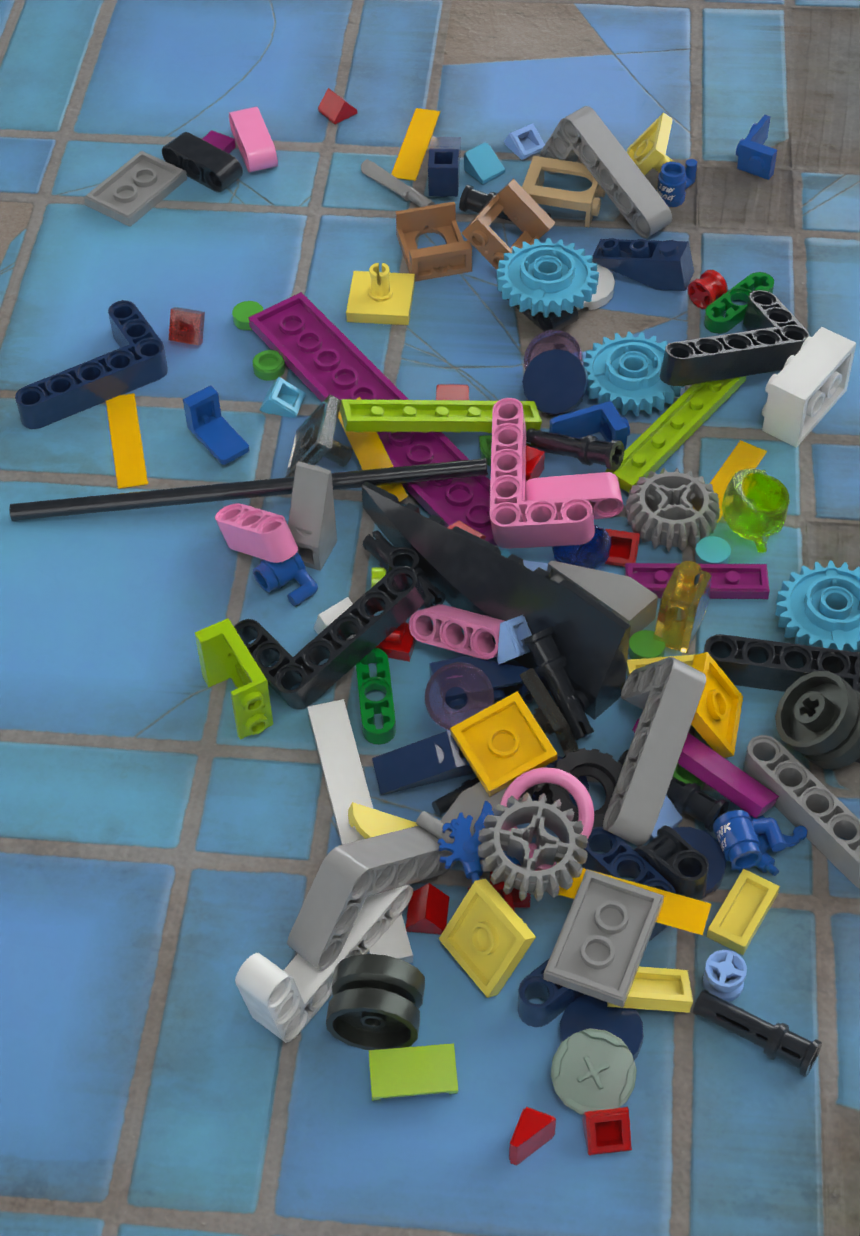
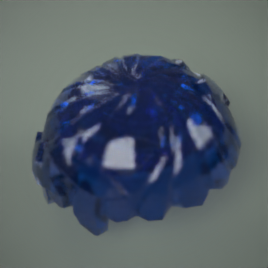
[552,525,611,570]

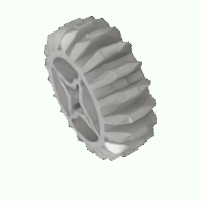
[626,468,720,552]
[478,792,588,902]

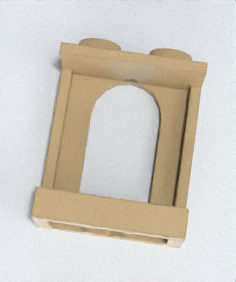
[522,156,605,228]

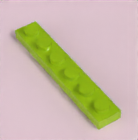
[605,376,746,493]
[340,399,542,433]

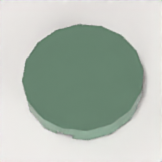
[551,1028,637,1115]

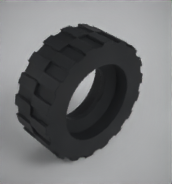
[542,748,623,828]

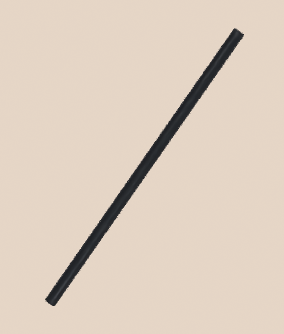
[9,458,488,521]

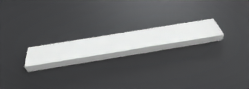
[308,699,413,963]

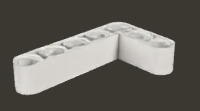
[235,885,413,1043]

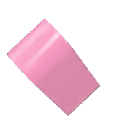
[229,106,278,173]
[525,472,624,519]
[215,503,298,563]
[409,604,504,660]

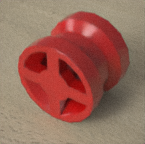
[687,270,728,309]

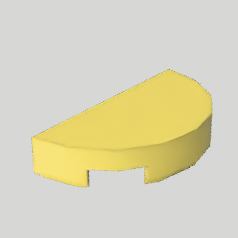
[348,802,418,839]

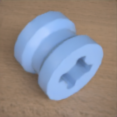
[702,950,747,1002]

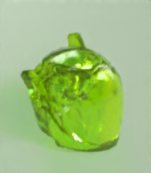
[722,468,790,553]

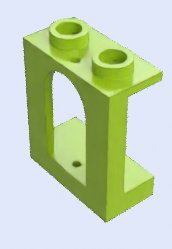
[194,618,274,740]

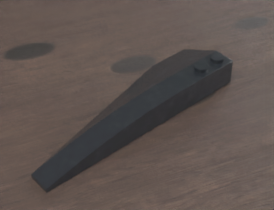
[361,481,631,720]

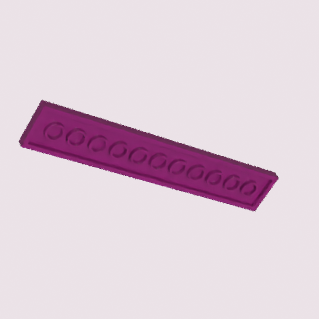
[248,292,497,546]

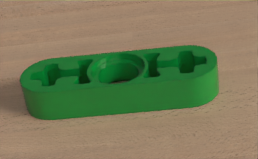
[704,272,774,334]
[356,648,396,745]

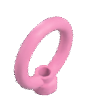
[500,768,595,871]

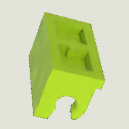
[369,1043,458,1101]

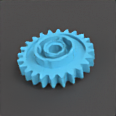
[496,238,599,318]
[582,332,684,416]
[775,561,860,652]

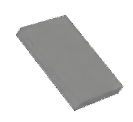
[84,151,187,227]
[544,870,664,1008]

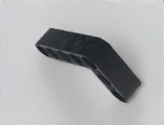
[659,290,809,386]
[234,566,426,709]
[703,634,860,763]

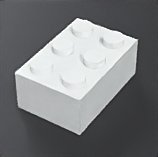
[762,327,856,448]

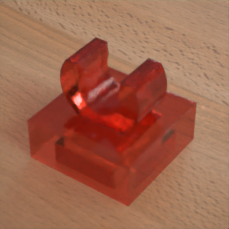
[168,307,205,345]

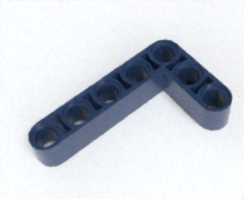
[15,300,168,429]
[518,826,676,1027]

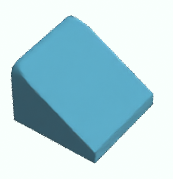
[464,142,505,184]
[260,377,306,418]

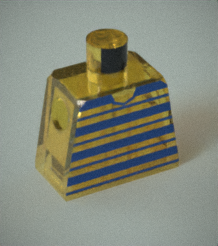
[653,561,712,653]

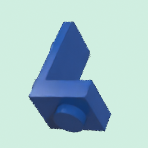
[736,115,777,180]
[183,385,250,465]
[549,401,630,451]

